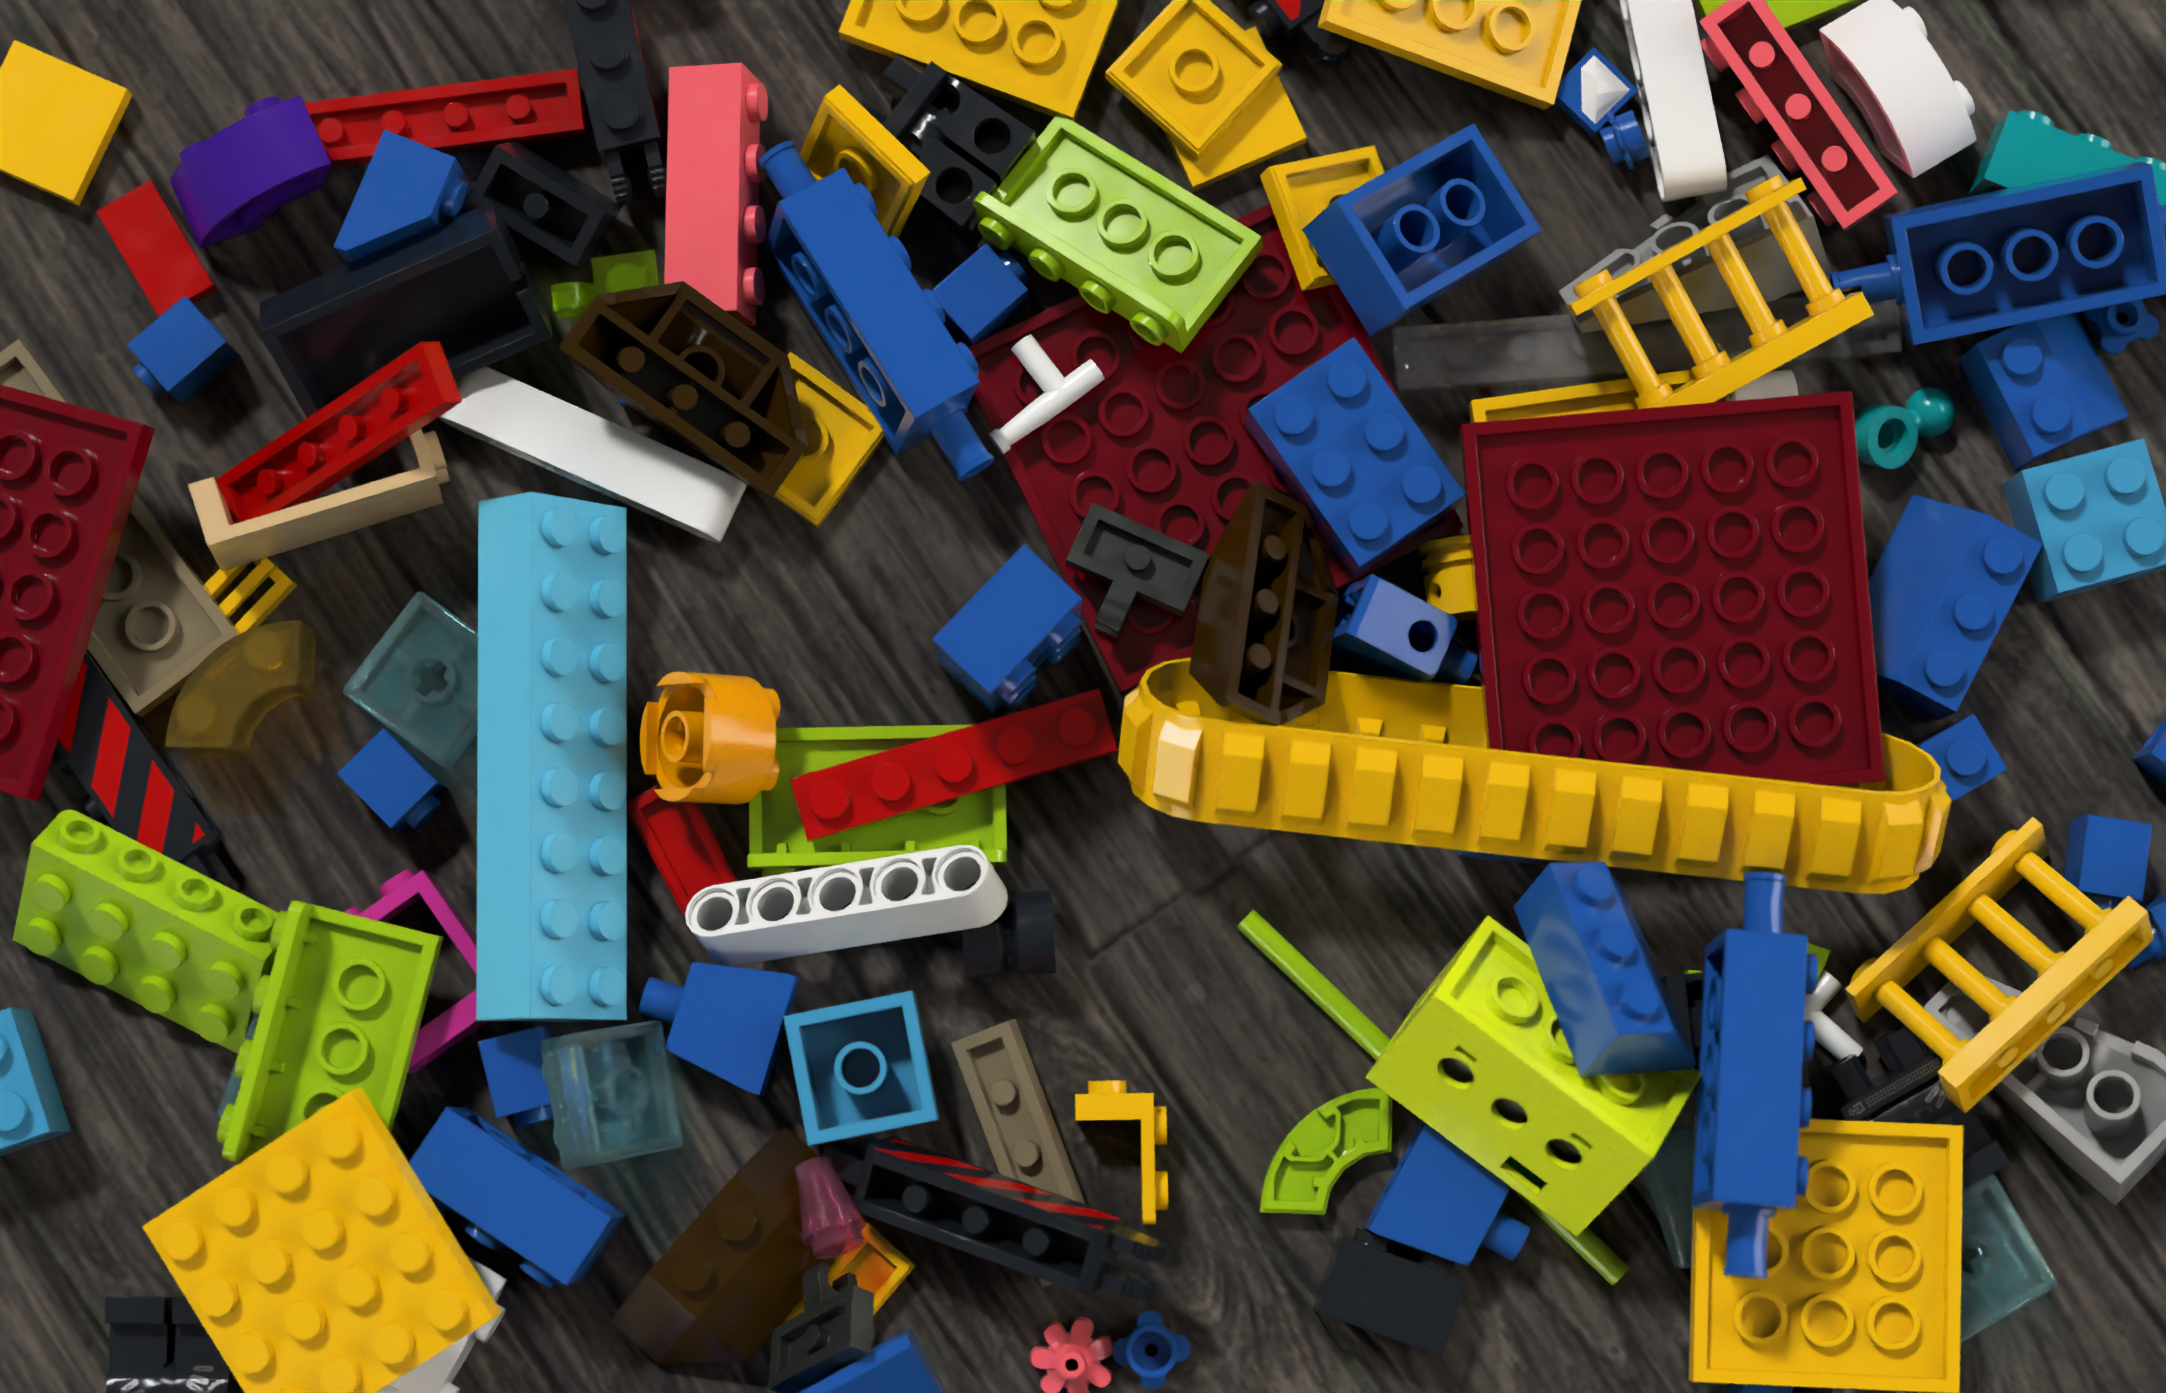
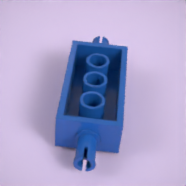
[758,140,994,481]
[1829,162,2166,345]
[1691,872,1818,1279]

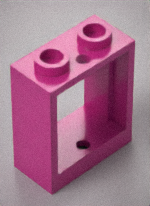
[345,869,488,1074]

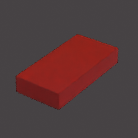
[96,180,218,317]
[627,784,739,916]

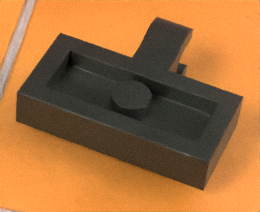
[1066,503,1210,639]
[768,1261,875,1393]

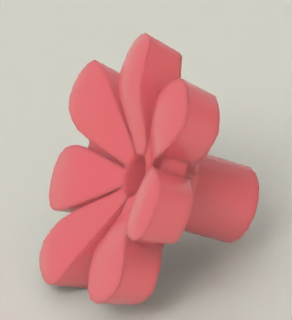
[1030,1317,1114,1393]

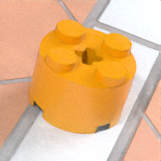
[640,671,780,805]

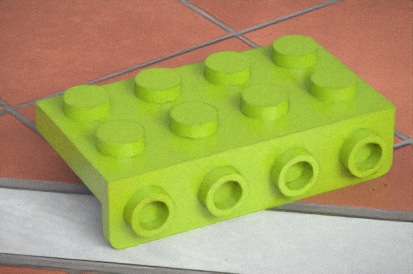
[972,114,1263,353]
[747,724,1007,877]
[13,810,279,1054]
[217,900,444,1162]

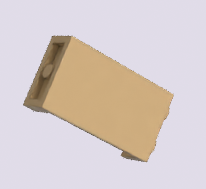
[188,429,450,571]

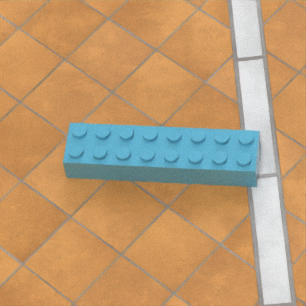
[476,492,627,1022]

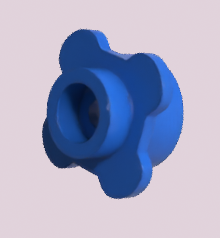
[2084,299,2159,355]
[1112,1310,1190,1390]

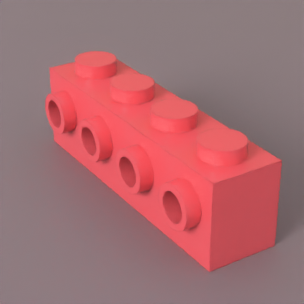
[1699,0,1899,231]
[664,63,768,326]

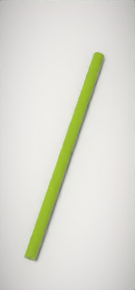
[1236,909,1629,1285]

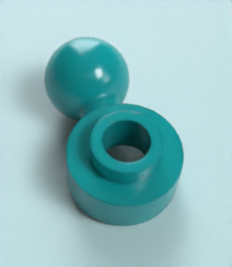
[1855,387,1956,469]

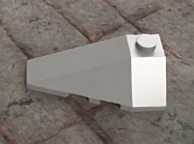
[1559,154,1831,333]
[1923,976,2166,1206]

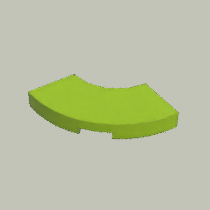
[1259,1087,1393,1215]

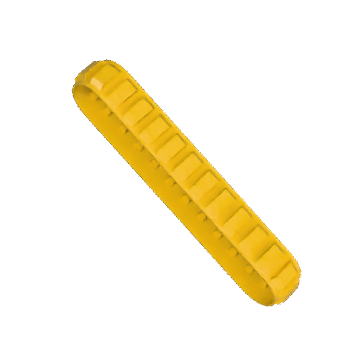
[1118,657,1952,894]

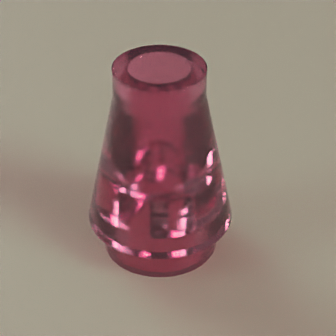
[794,1156,866,1259]

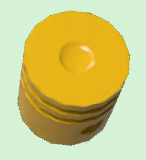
[1419,535,1476,622]

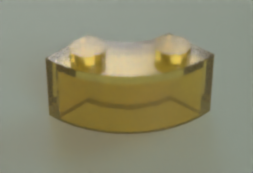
[165,620,316,756]

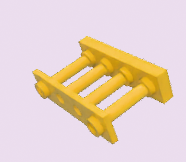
[1565,174,1874,409]
[1845,817,2154,1114]

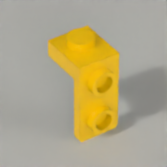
[1075,1080,1168,1225]

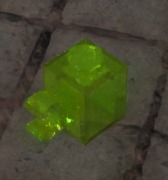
[551,250,664,319]

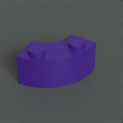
[170,95,331,249]

